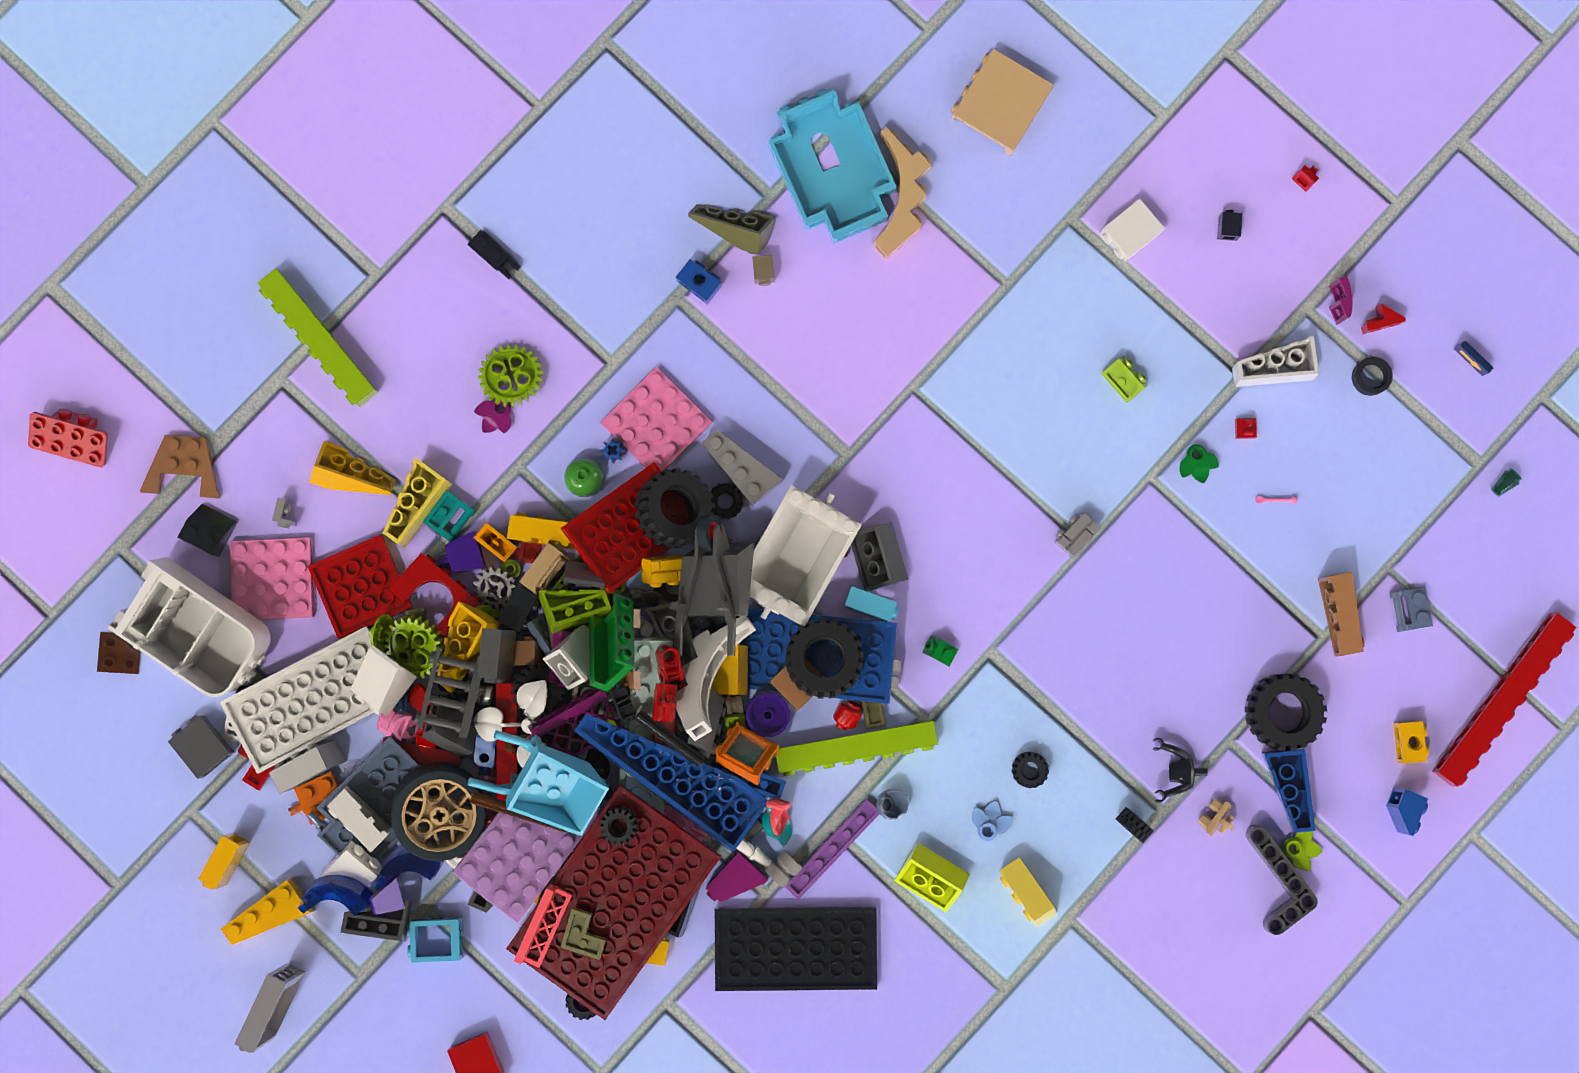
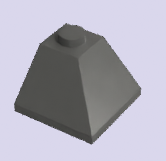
[563,558,605,590]

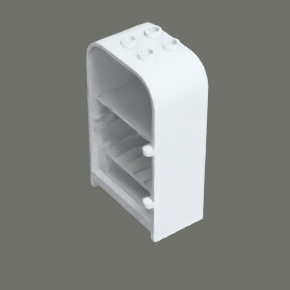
[107,557,271,697]

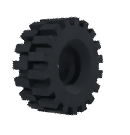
[510,663,565,716]

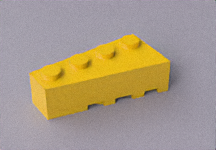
[507,512,575,550]
[221,878,316,945]

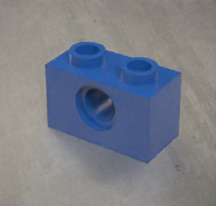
[675,259,722,305]

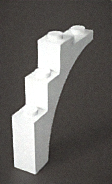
[676,616,756,741]

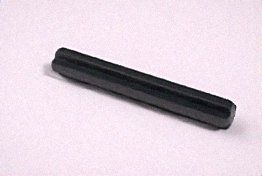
[635,710,705,767]

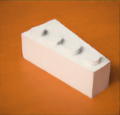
[1232,336,1319,387]

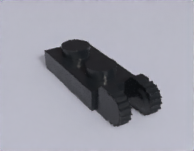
[467,230,520,280]

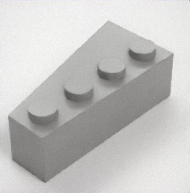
[702,430,783,506]

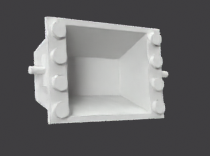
[750,485,862,627]

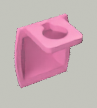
[377,705,418,741]

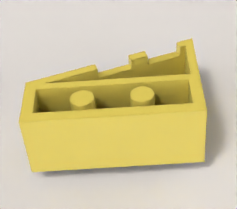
[999,857,1057,927]

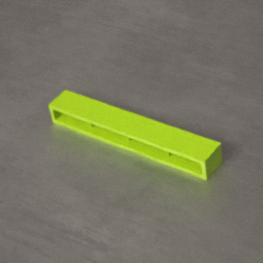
[257,268,378,407]
[776,721,938,776]

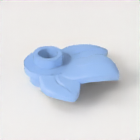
[972,801,1012,841]

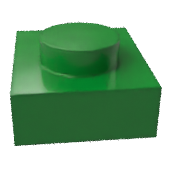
[922,635,959,667]

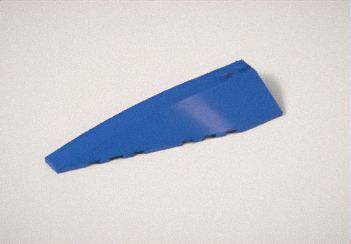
[574,714,768,851]

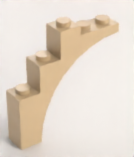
[873,127,932,260]

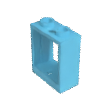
[844,586,899,622]
[407,917,463,963]

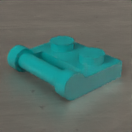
[423,490,476,542]

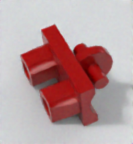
[652,683,677,722]

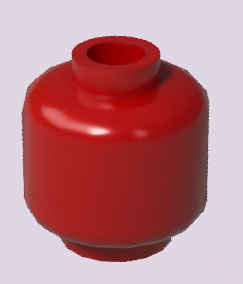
[833,700,862,731]

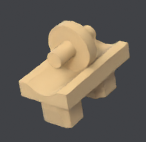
[1198,798,1235,836]

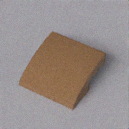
[770,658,825,711]

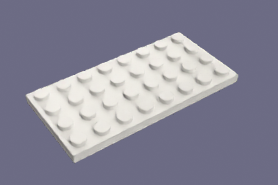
[220,626,374,774]

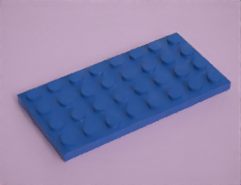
[740,608,898,704]

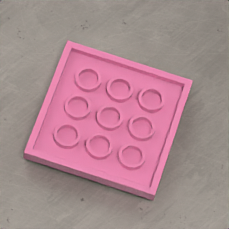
[600,367,712,471]
[230,537,314,620]

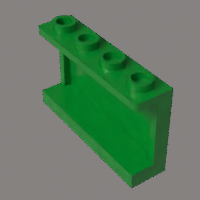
[589,594,635,692]

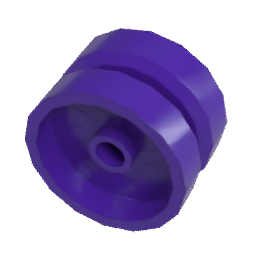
[745,693,790,738]

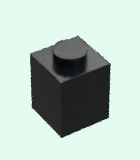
[1217,209,1243,241]

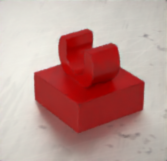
[1292,165,1319,192]
[1235,418,1257,439]

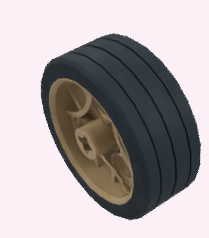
[391,762,487,861]

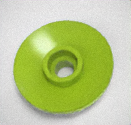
[369,614,393,652]

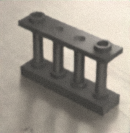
[414,647,481,739]

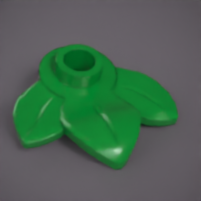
[1179,444,1219,483]

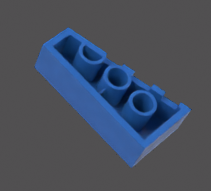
[1262,749,1316,833]

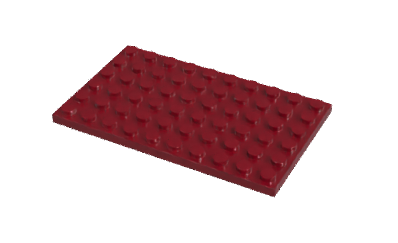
[506,784,721,1020]

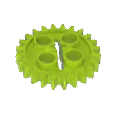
[478,344,543,407]
[383,614,445,678]

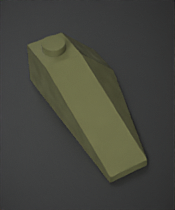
[688,204,776,255]

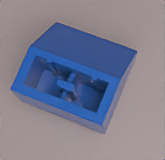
[1386,787,1428,837]

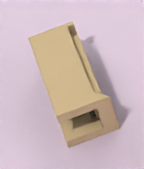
[519,543,570,596]

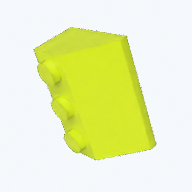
[894,843,970,912]

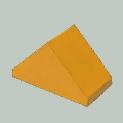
[473,522,517,563]

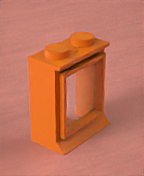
[715,722,779,785]

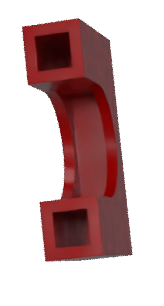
[389,553,482,639]

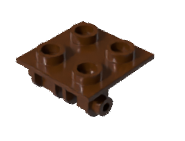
[96,632,141,674]

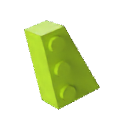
[539,590,612,634]

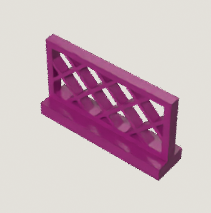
[528,688,623,757]

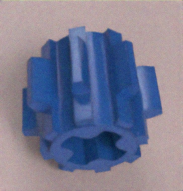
[600,438,626,464]

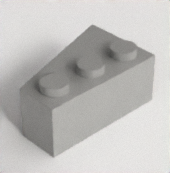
[269,740,347,794]

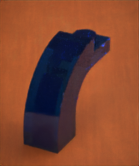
[375,852,445,892]
[298,875,373,916]

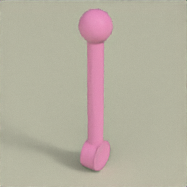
[1255,496,1298,504]

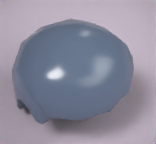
[876,789,909,820]

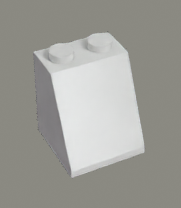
[542,625,590,690]
[351,644,417,716]

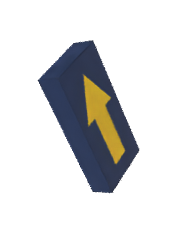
[1454,341,1494,376]

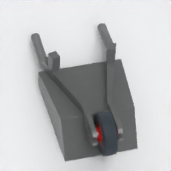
[669,514,755,656]

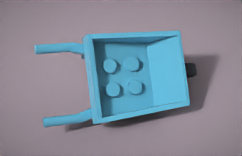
[468,730,615,836]

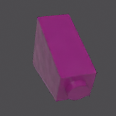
[705,851,768,902]

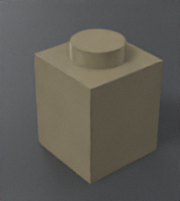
[752,255,774,286]

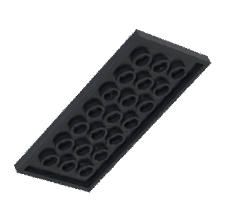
[714,907,877,991]

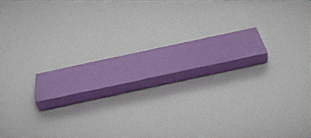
[785,798,879,900]

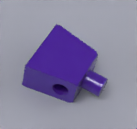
[436,531,487,573]

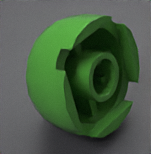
[564,458,604,497]

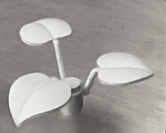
[474,680,547,768]

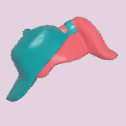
[762,798,792,846]

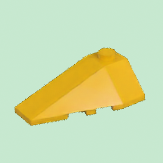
[437,602,501,692]

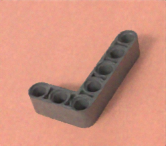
[1246,825,1318,935]

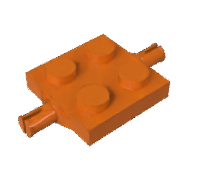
[288,771,340,825]

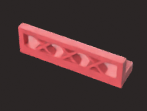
[514,884,573,968]

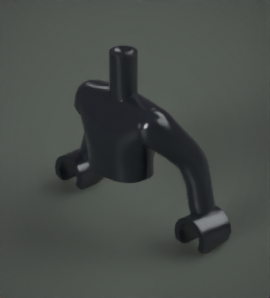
[1152,738,1208,803]

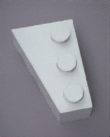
[327,785,390,853]

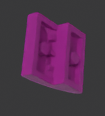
[1329,276,1353,325]

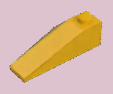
[309,441,396,495]

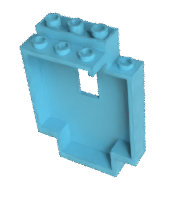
[768,89,897,244]

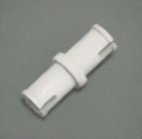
[736,839,772,868]

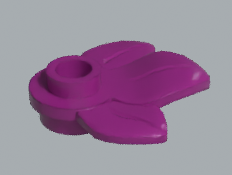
[474,401,512,434]

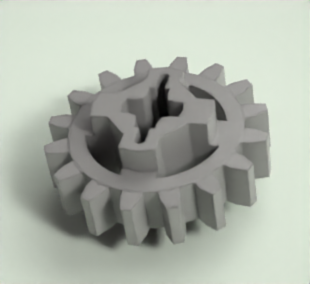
[473,565,517,609]

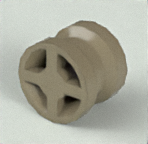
[725,695,744,715]

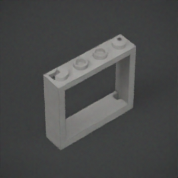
[234,963,306,1053]

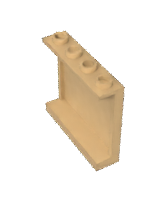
[951,49,1054,156]

